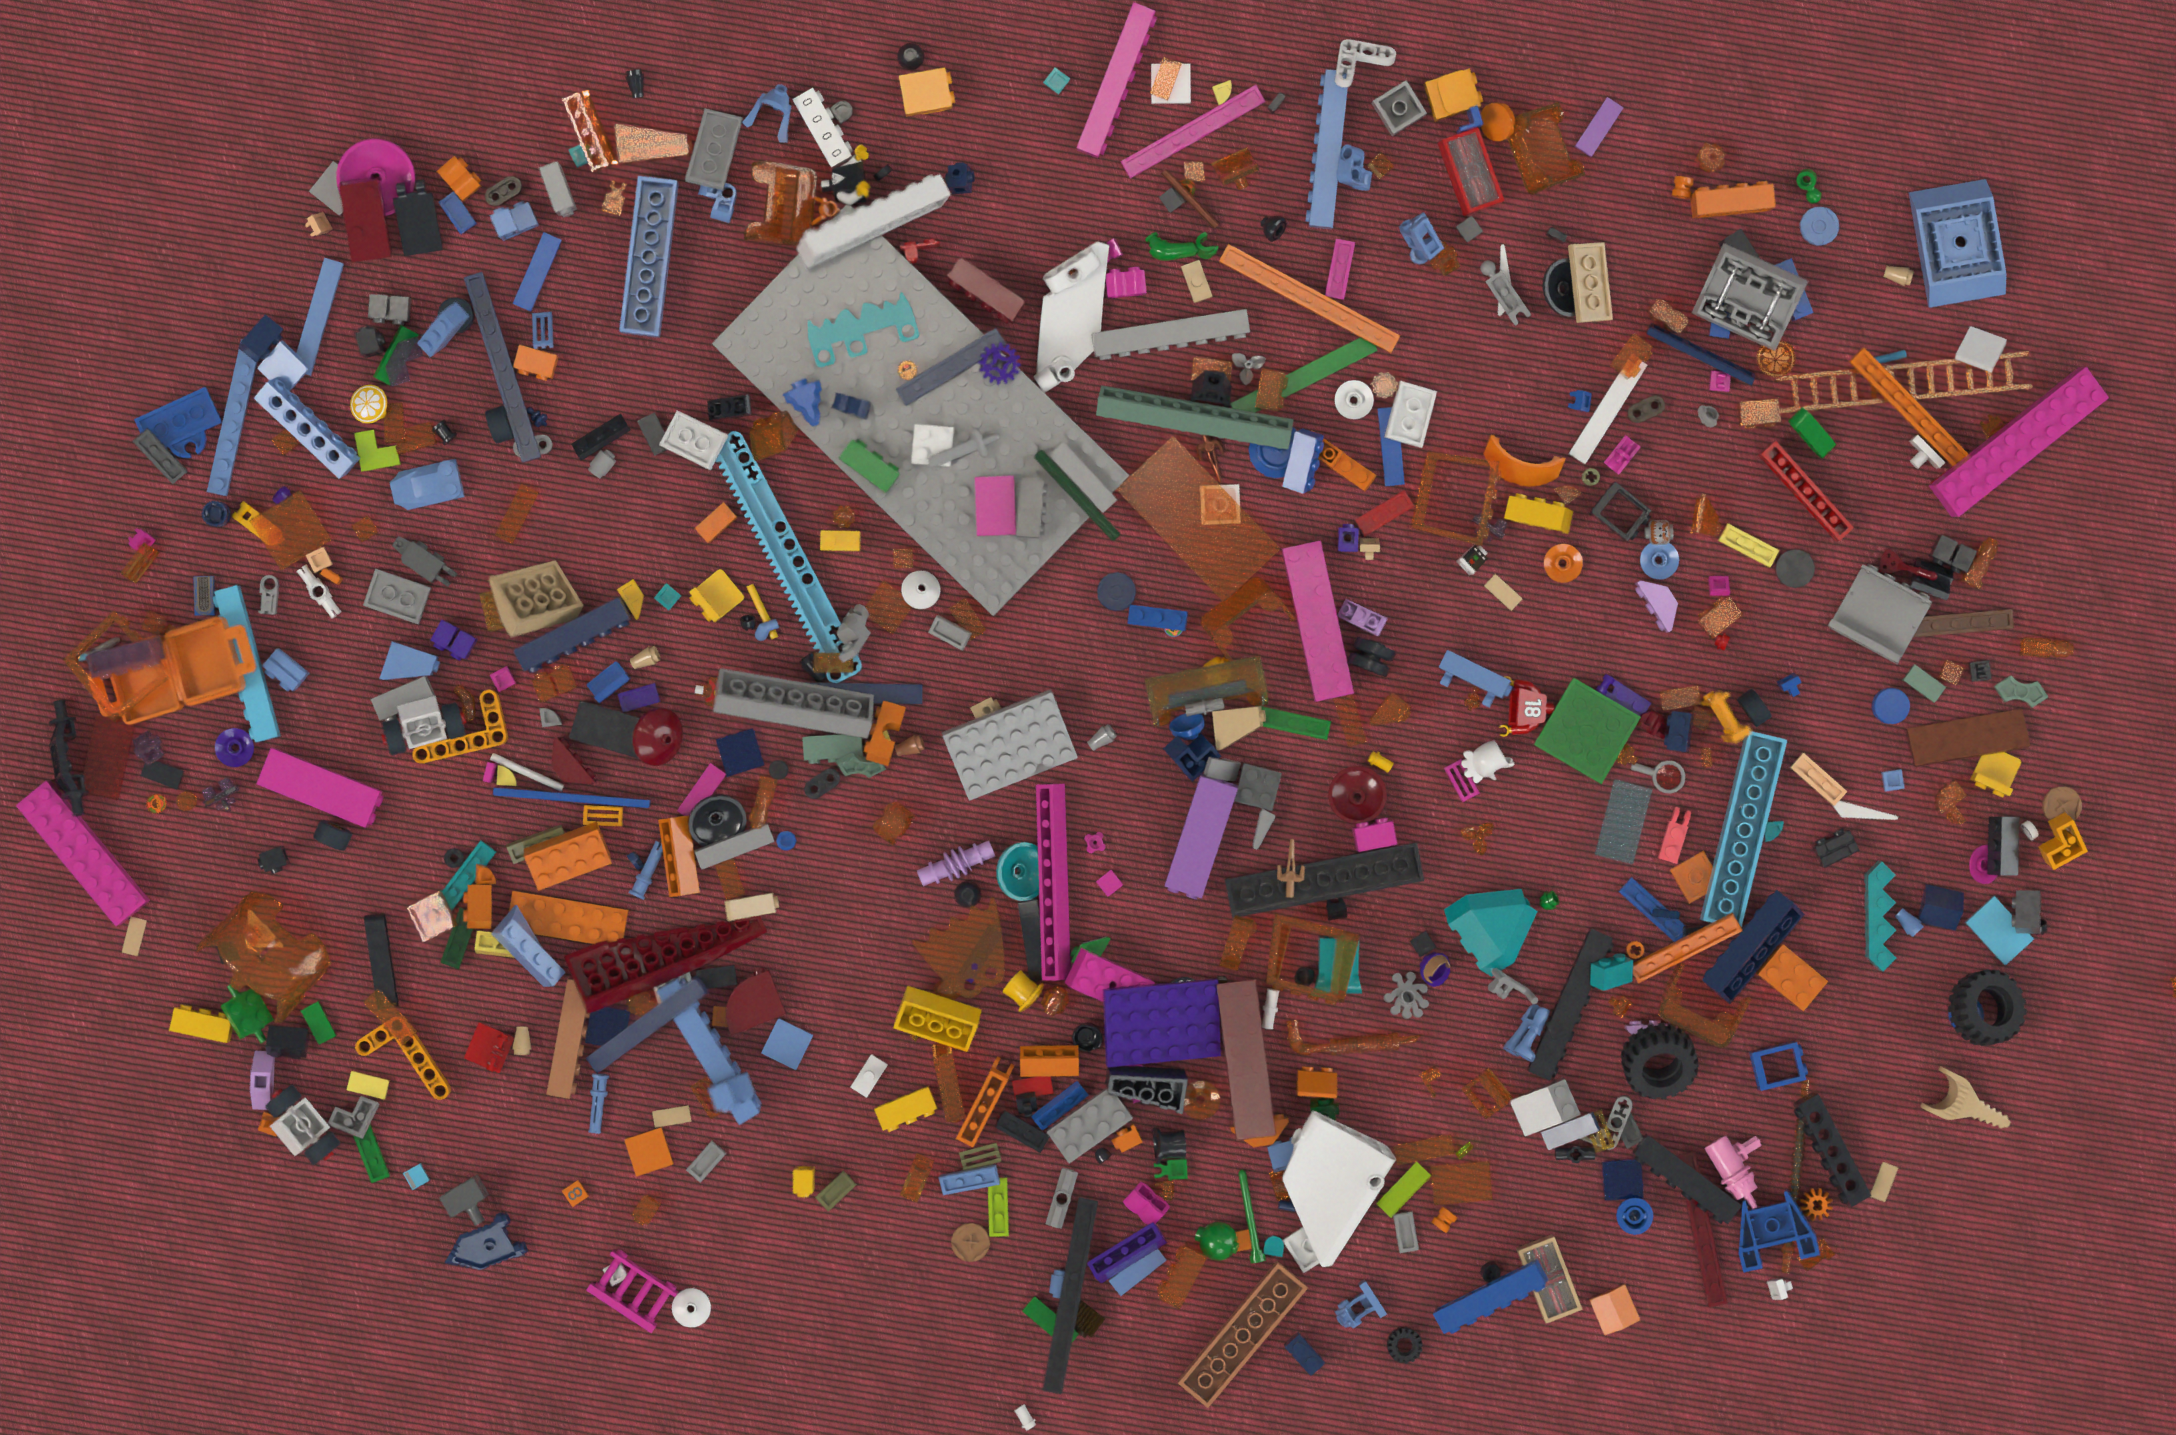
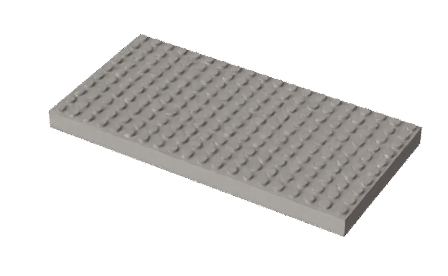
[712,204,1129,616]

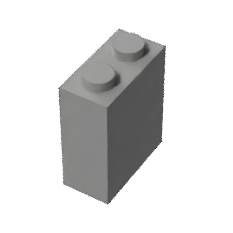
[539,161,577,218]

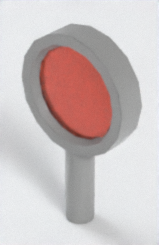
[1631,760,1686,793]

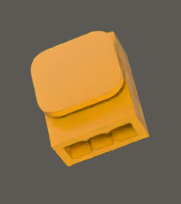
[899,68,955,117]
[1424,68,1483,122]

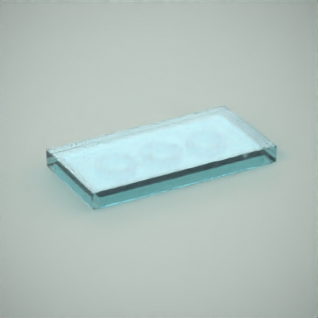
[1594,779,1652,864]

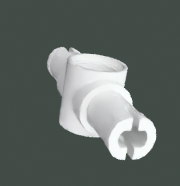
[297,564,342,619]

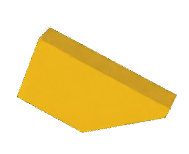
[617,579,644,620]

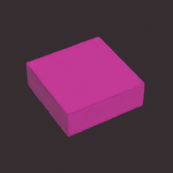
[1708,576,1730,596]
[490,666,516,692]
[483,762,497,783]
[1096,870,1123,897]

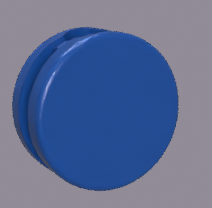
[1872,688,1910,724]

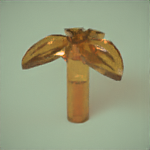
[1460,823,1494,856]

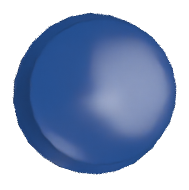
[1616,1198,1653,1235]

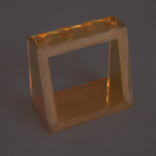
[1266,914,1360,1005]

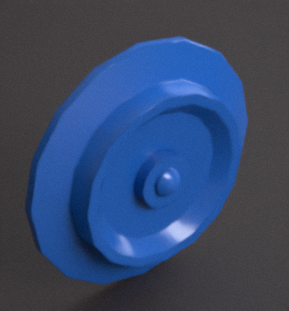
[1249,427,1297,478]

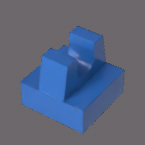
[1568,390,1592,412]
[1777,673,1802,697]

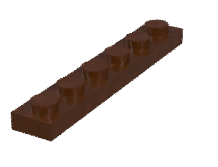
[1913,609,2014,637]

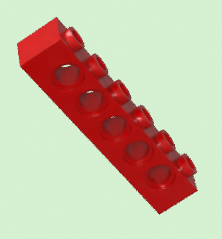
[1758,441,1854,542]

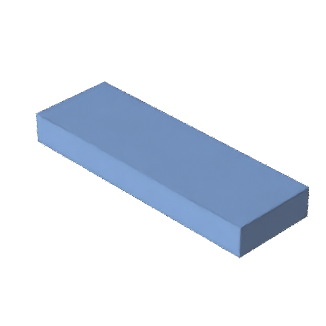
[939,1164,1000,1195]
[1109,1249,1167,1296]

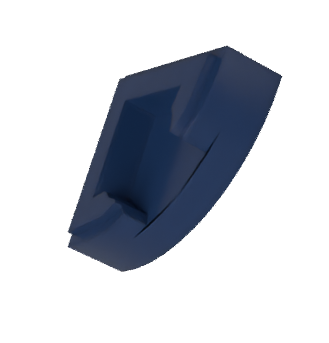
[627,851,644,871]
[1652,908,1680,919]

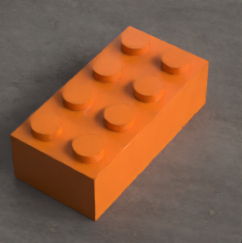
[1690,181,1776,219]
[524,822,612,891]

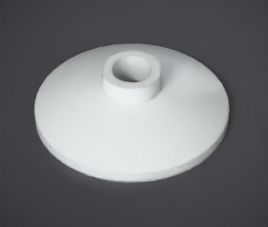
[1335,380,1374,419]
[901,571,940,609]
[672,1288,711,1327]

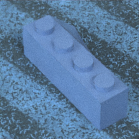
[491,905,565,987]

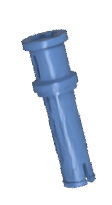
[628,841,663,900]
[588,1073,610,1134]

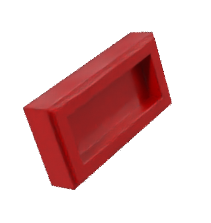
[1012,1076,1054,1100]

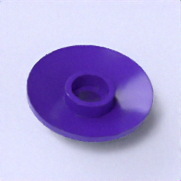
[215,728,254,767]

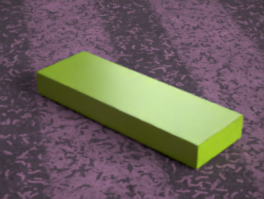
[1376,1162,1431,1218]
[988,1177,1009,1237]

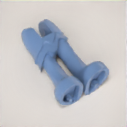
[1503,1004,1550,1062]

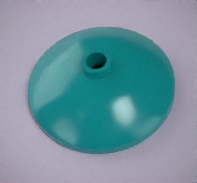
[996,842,1039,901]

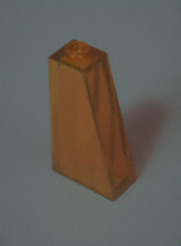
[614,124,693,165]
[932,1043,965,1123]

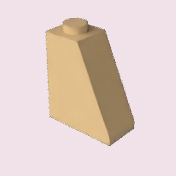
[1212,706,1266,750]
[725,893,779,921]

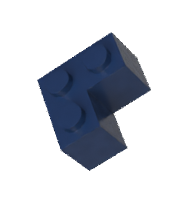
[1163,734,1221,782]

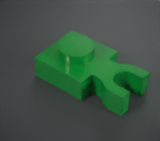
[1154,1159,1188,1180]

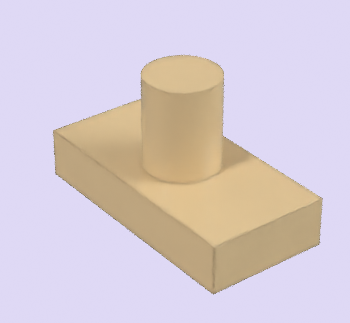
[1181,260,1213,304]

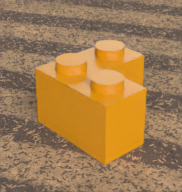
[2038,812,2088,870]

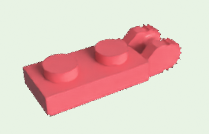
[1658,807,1691,864]

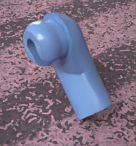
[755,619,779,641]

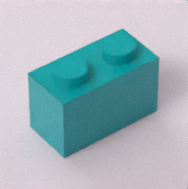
[1590,954,1633,991]

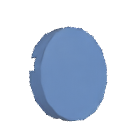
[1800,207,1839,246]

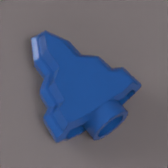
[783,378,822,426]

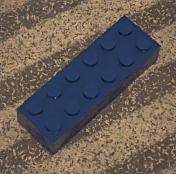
[513,597,632,673]
[1702,890,1805,1004]

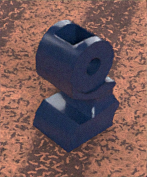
[831,393,872,420]

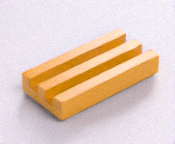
[583,805,623,826]

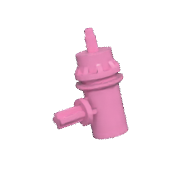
[1704,1136,1762,1209]

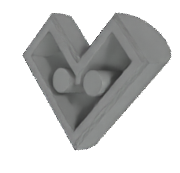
[327,1096,380,1139]

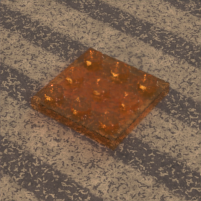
[249,490,331,571]

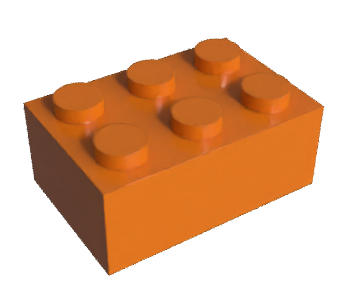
[1756,944,1828,1012]

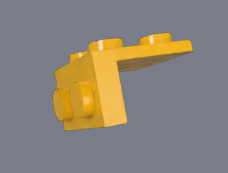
[689,569,744,623]
[1970,752,2021,798]

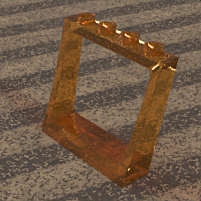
[1410,452,1501,546]
[63,610,169,723]

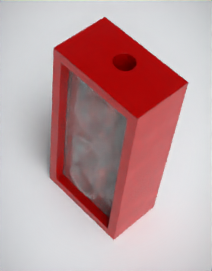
[1437,127,1505,216]

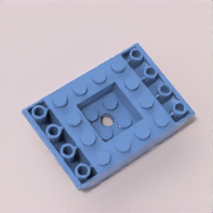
[1909,179,2006,308]

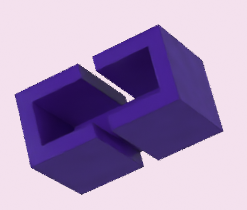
[431,620,478,661]

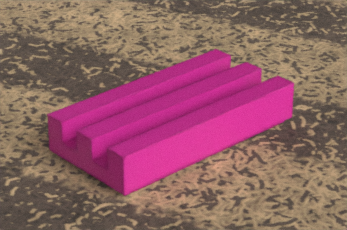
[1444,759,1479,802]

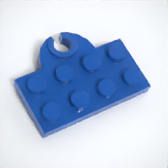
[134,387,222,458]

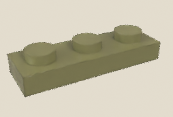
[506,825,565,864]

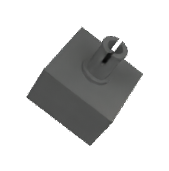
[439,1174,489,1226]

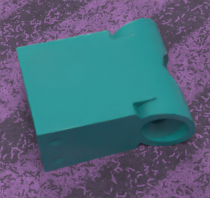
[1313,936,1362,994]

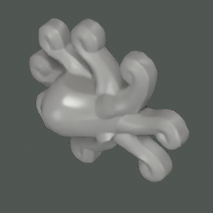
[1384,972,1429,1019]

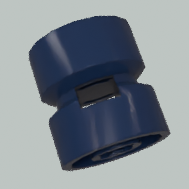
[202,501,232,527]

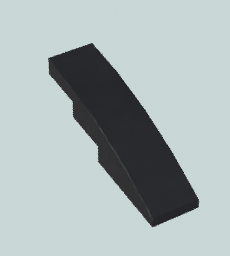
[1018,899,1042,981]

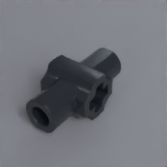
[1555,1144,1595,1163]

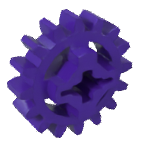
[978,342,1021,385]

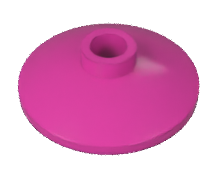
[1969,845,1998,884]

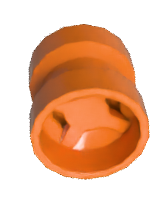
[1671,176,1694,199]
[1431,1206,1458,1233]

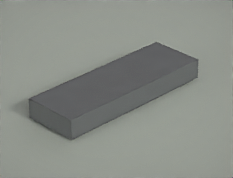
[133,428,188,484]

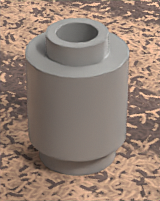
[588,449,616,479]

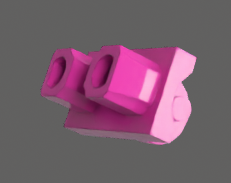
[1603,435,1641,475]

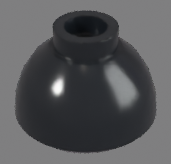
[897,43,924,70]
[1260,216,1287,242]
[954,881,981,908]

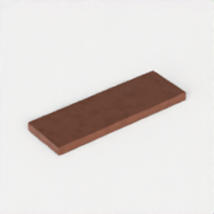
[1906,709,2030,767]

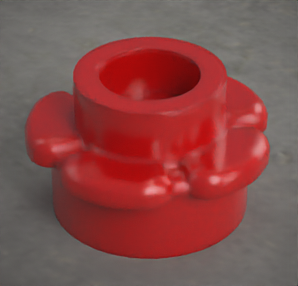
[1714,632,1730,651]

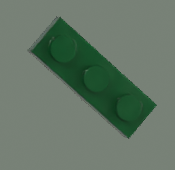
[440,907,474,969]

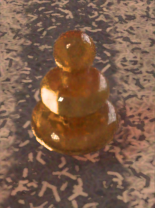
[1464,686,1480,711]

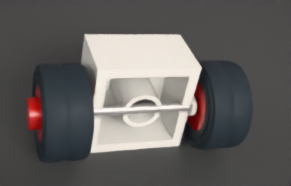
[381,696,466,755]
[265,1084,340,1165]

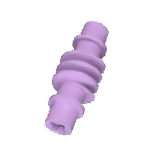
[917,840,995,886]

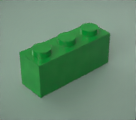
[839,439,900,494]

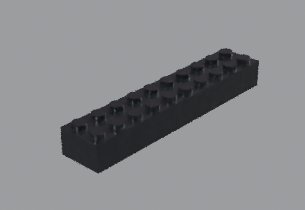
[1224,842,1424,918]

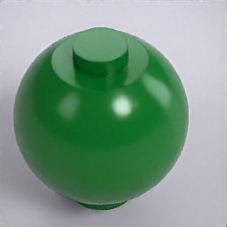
[1195,1222,1239,1261]

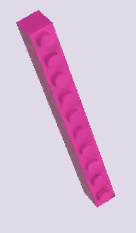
[1036,784,1071,980]

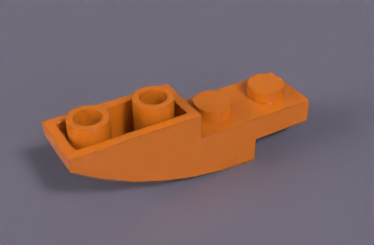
[1311,430,1376,492]

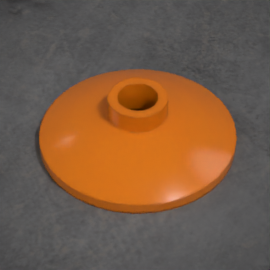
[1544,544,1583,583]

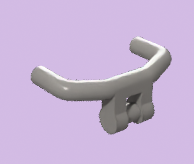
[1488,968,1538,1004]

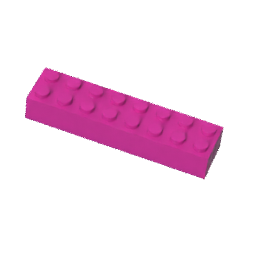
[1282,541,1354,702]
[16,780,150,926]

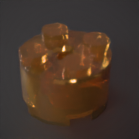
[872,801,916,846]

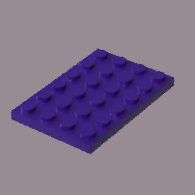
[1103,979,1221,1067]

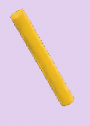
[747,584,778,640]

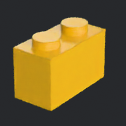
[820,530,861,551]
[793,1166,815,1197]

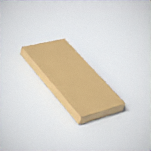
[1568,242,1613,323]

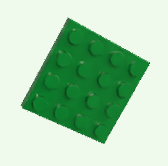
[1534,677,1641,784]

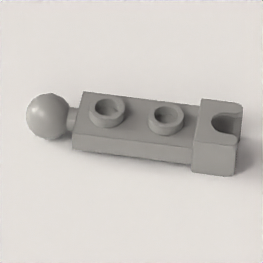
[1480,260,1531,326]

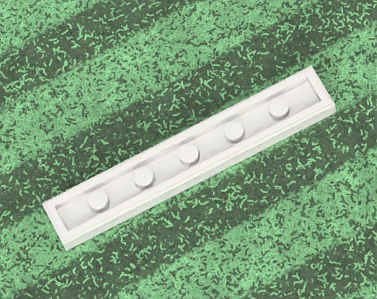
[1569,355,1647,464]

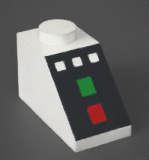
[1456,545,1488,575]

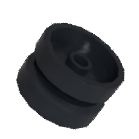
[1347,637,1396,677]

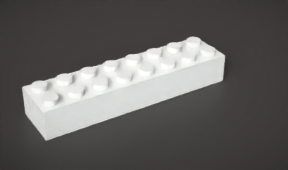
[797,174,951,269]

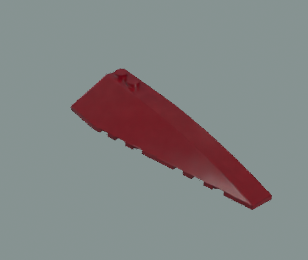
[564,915,767,1014]

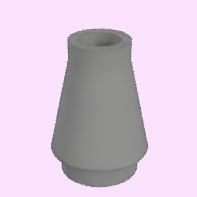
[1087,724,1117,751]

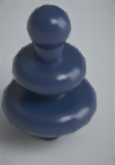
[526,407,548,427]

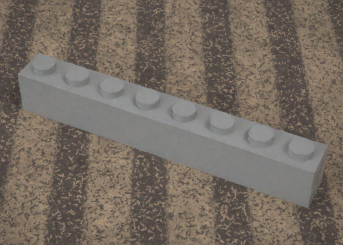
[1091,309,1250,360]

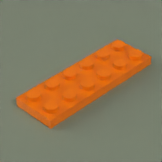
[509,891,629,944]

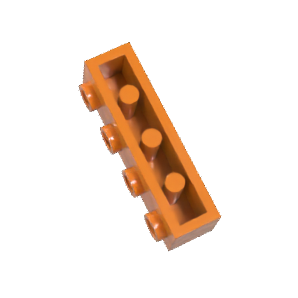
[658,815,700,897]

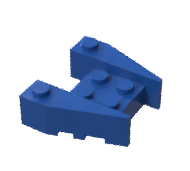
[1739,1189,1821,1273]

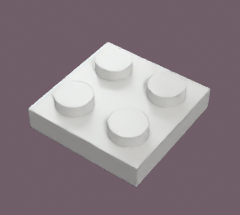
[911,424,954,467]

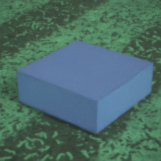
[1881,769,1905,792]

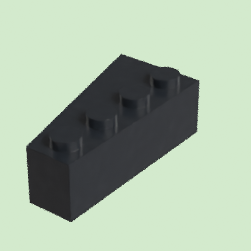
[1105,1066,1188,1114]

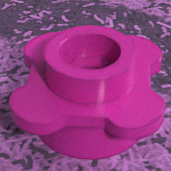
[1084,832,1106,853]

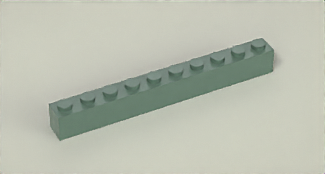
[1096,385,1294,449]

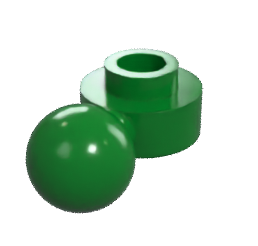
[1796,169,1821,204]

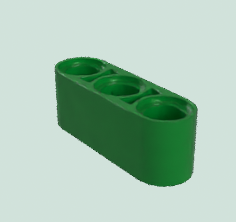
[1788,407,1836,459]

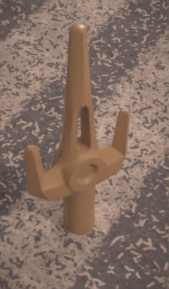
[1277,839,1305,897]

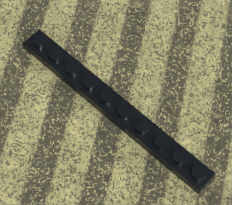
[1042,1197,1098,1395]

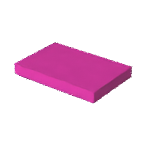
[975,476,1016,536]

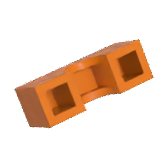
[864,700,906,766]

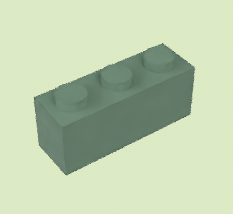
[803,734,863,764]

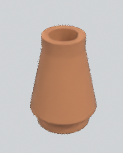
[895,735,925,756]

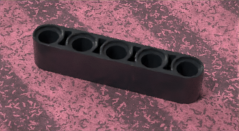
[364,913,399,1010]

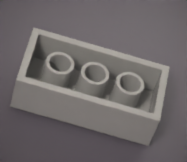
[1047,1087,1133,1164]

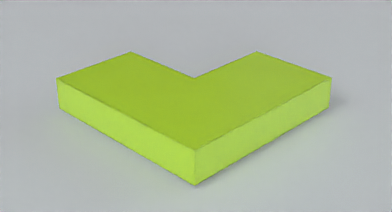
[354,430,401,472]

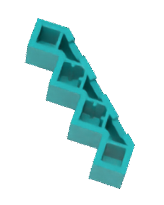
[1864,861,1896,972]

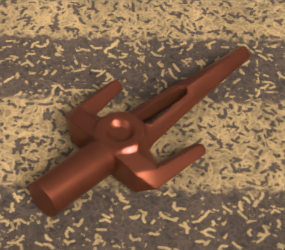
[1196,435,1225,483]

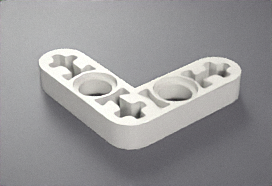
[1335,39,1396,88]

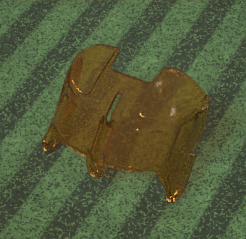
[196,891,331,1023]

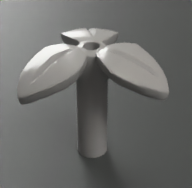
[1232,353,1266,385]

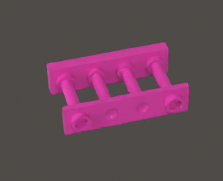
[586,1249,678,1333]

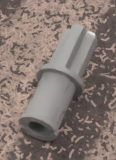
[1185,698,1224,717]

